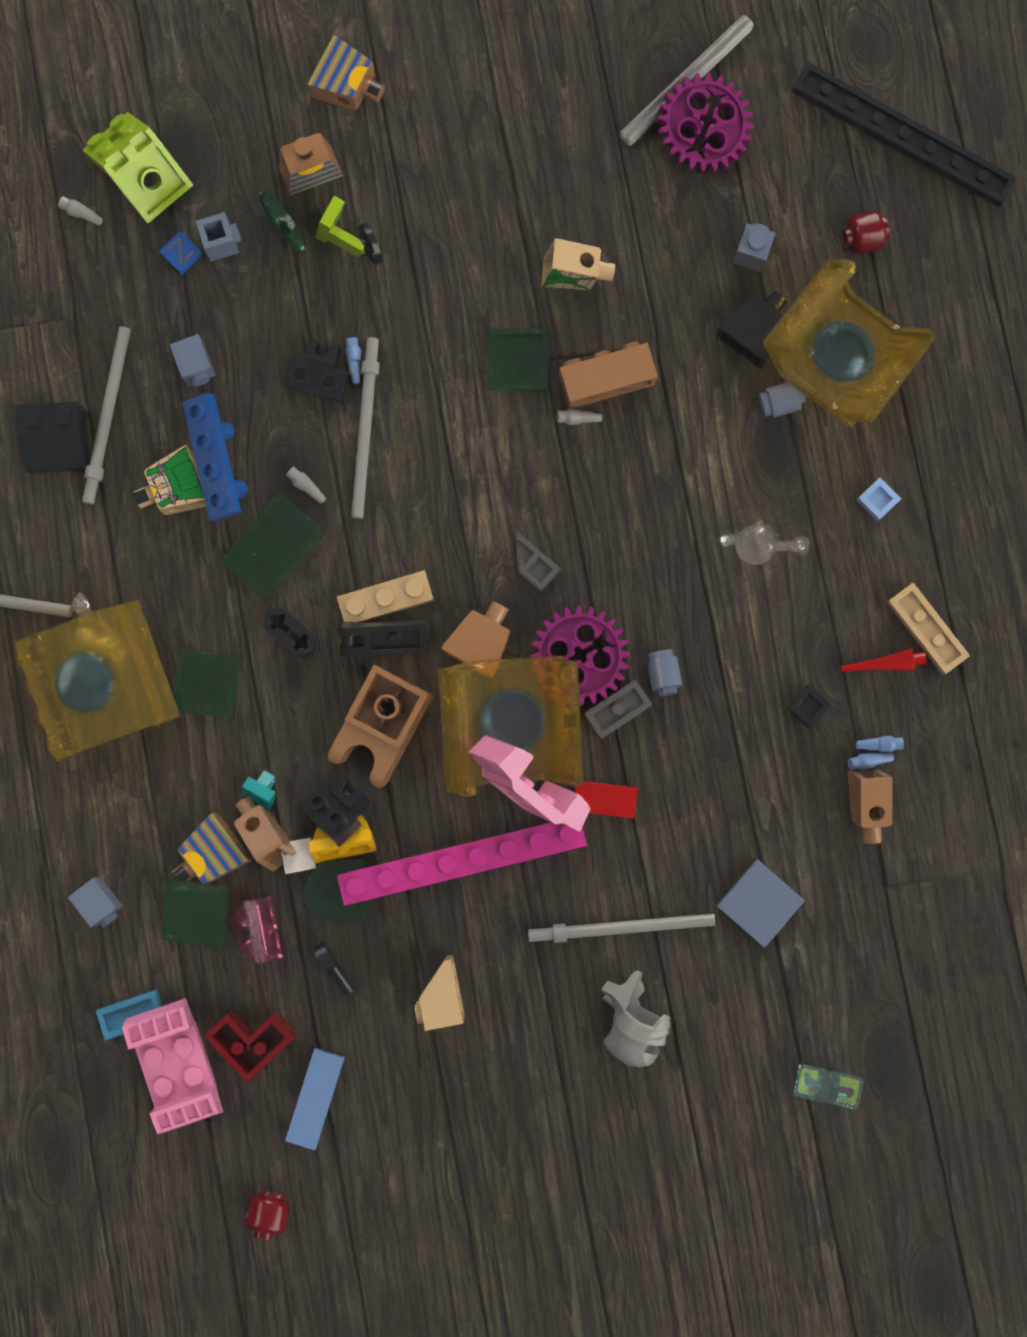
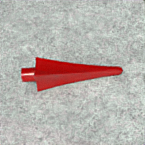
[840,648,927,672]

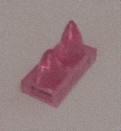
[228,896,283,964]

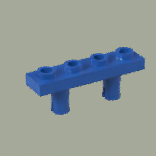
[182,393,248,521]

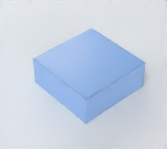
[856,478,901,522]

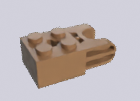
[328,665,434,789]

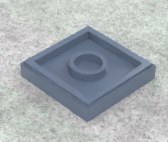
[716,859,805,948]

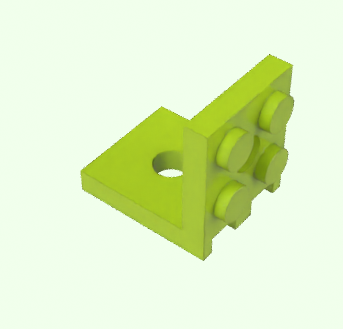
[83,112,193,223]

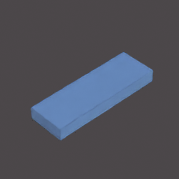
[285,1047,345,1150]

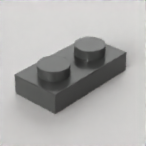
[584,679,652,740]

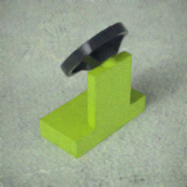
[315,196,382,265]

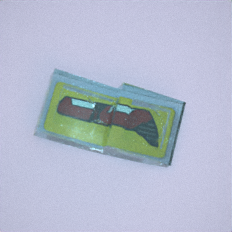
[794,1064,864,1110]

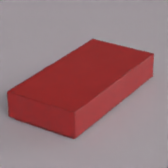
[575,780,638,819]

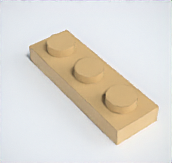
[337,570,434,623]
[886,583,970,675]

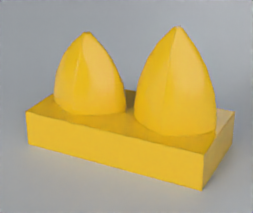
[309,815,377,864]

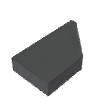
[516,532,561,593]

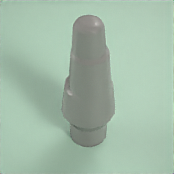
[58,196,103,225]
[556,408,602,425]
[286,466,326,504]

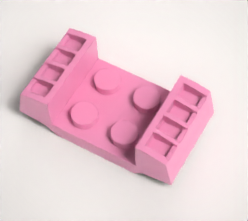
[468,735,591,832]
[122,998,223,1134]

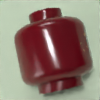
[842,211,890,254]
[245,1190,290,1241]

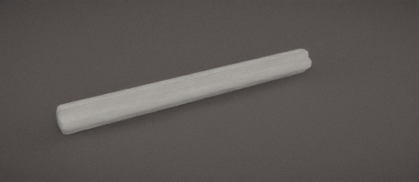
[620,15,754,146]

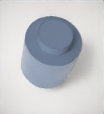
[759,380,806,418]
[647,649,683,696]

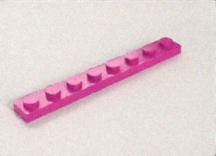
[337,823,587,906]

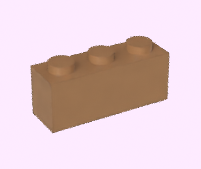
[559,342,658,409]

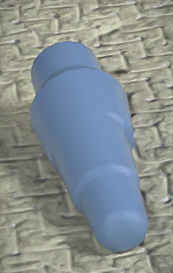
[345,337,361,384]
[856,735,904,752]
[848,753,894,771]

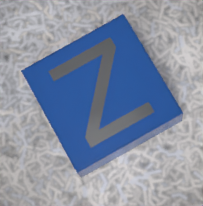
[159,231,203,275]

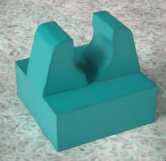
[242,770,276,811]

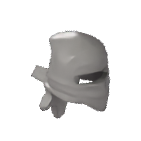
[601,970,671,1067]

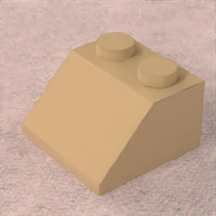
[415,954,465,1031]

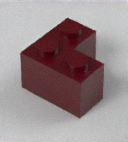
[204,1010,299,1083]

